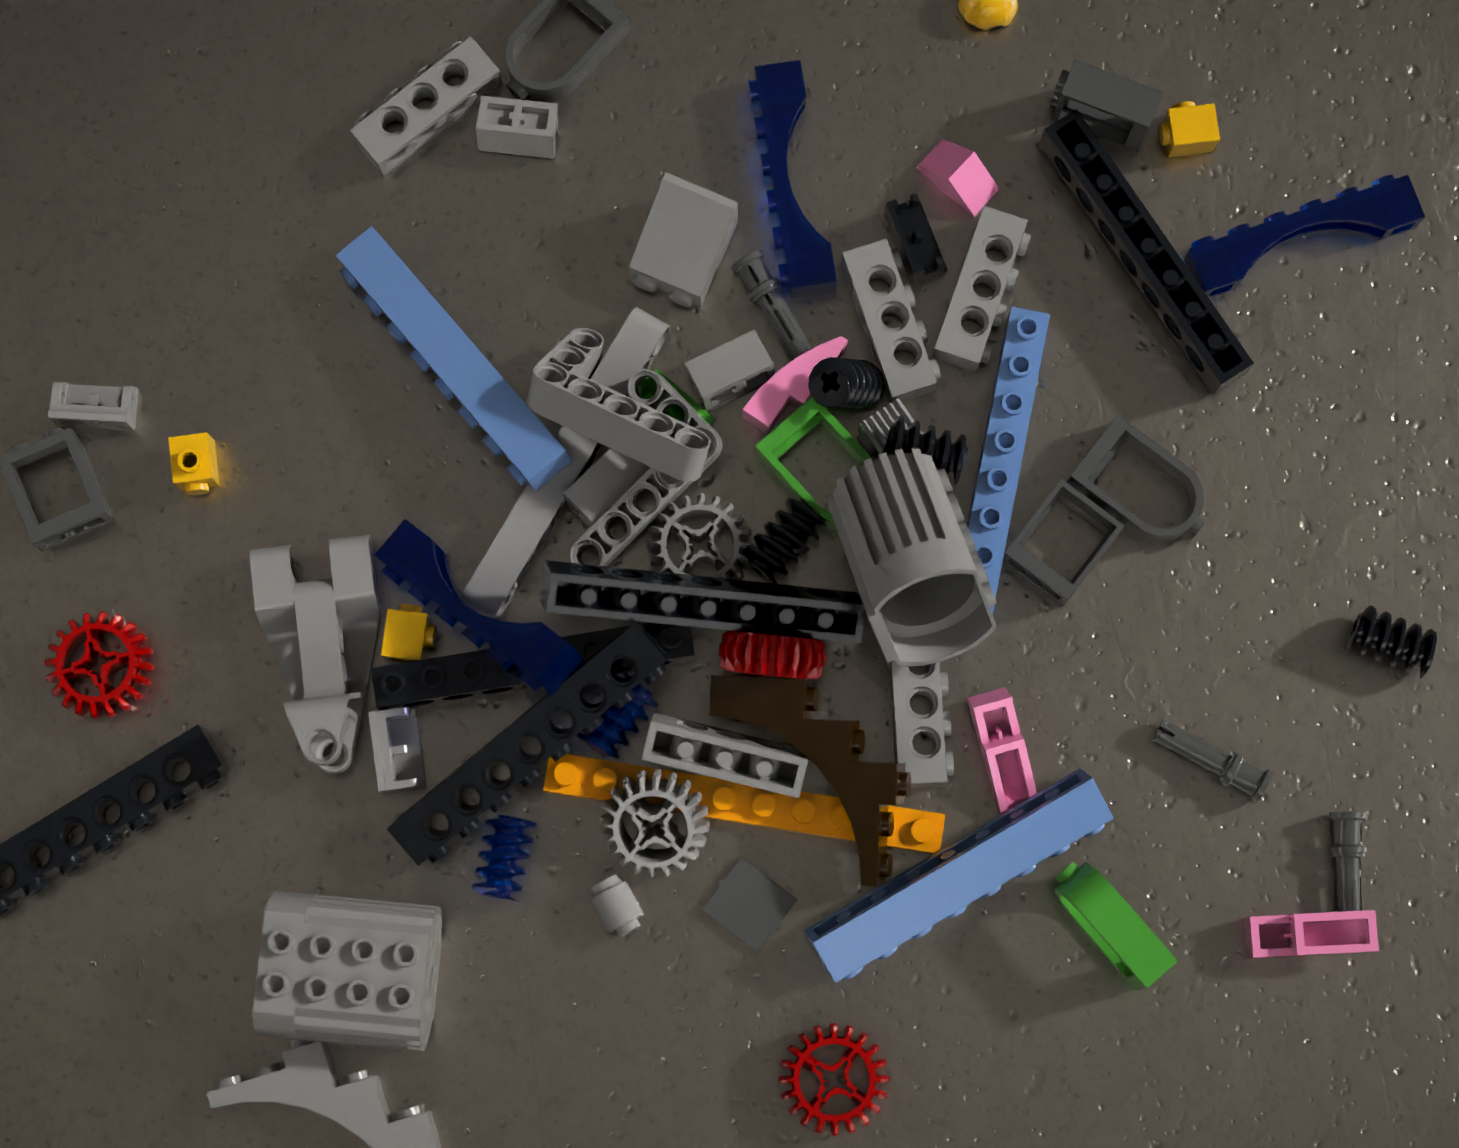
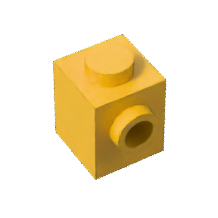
[1158,101,1220,158]
[168,432,220,495]
[381,604,437,663]

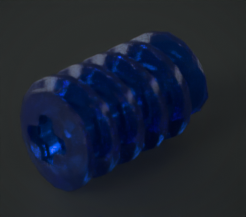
[576,671,659,759]
[471,815,537,902]

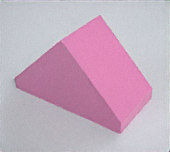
[916,139,1000,218]

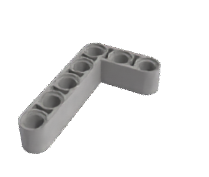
[526,328,711,482]
[569,369,723,566]

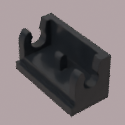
[884,194,948,285]

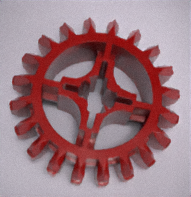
[44,611,154,719]
[718,630,827,680]
[778,1023,889,1136]

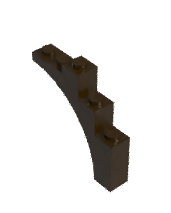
[709,675,911,887]

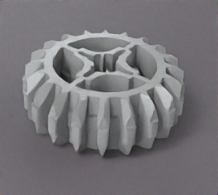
[647,493,754,580]
[600,768,710,878]

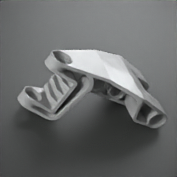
[249,534,382,774]

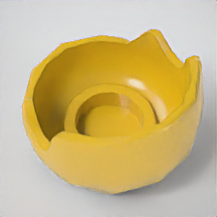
[958,0,1018,31]

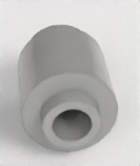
[589,874,644,937]

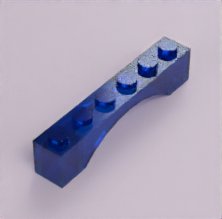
[748,60,837,299]
[1184,174,1425,298]
[374,519,583,696]

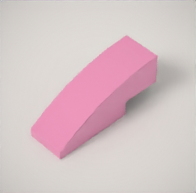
[742,336,848,435]
[967,687,1037,815]
[1244,910,1379,959]

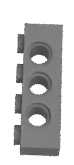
[350,36,503,177]
[932,206,1031,373]
[841,238,941,403]
[889,660,954,787]
[641,712,809,798]

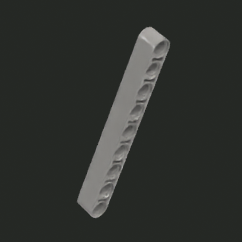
[459,307,670,623]

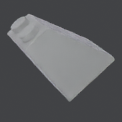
[629,172,738,307]

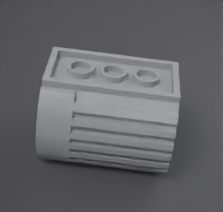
[825,448,997,666]
[252,890,442,1051]

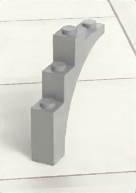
[206,1039,442,1148]

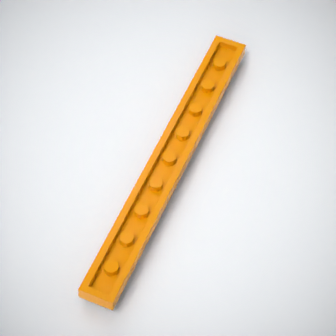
[543,754,945,854]

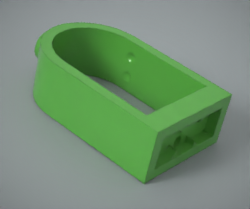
[755,397,874,530]
[1054,862,1178,990]

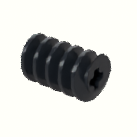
[808,357,884,409]
[883,416,968,485]
[743,498,828,584]
[1345,605,1437,679]

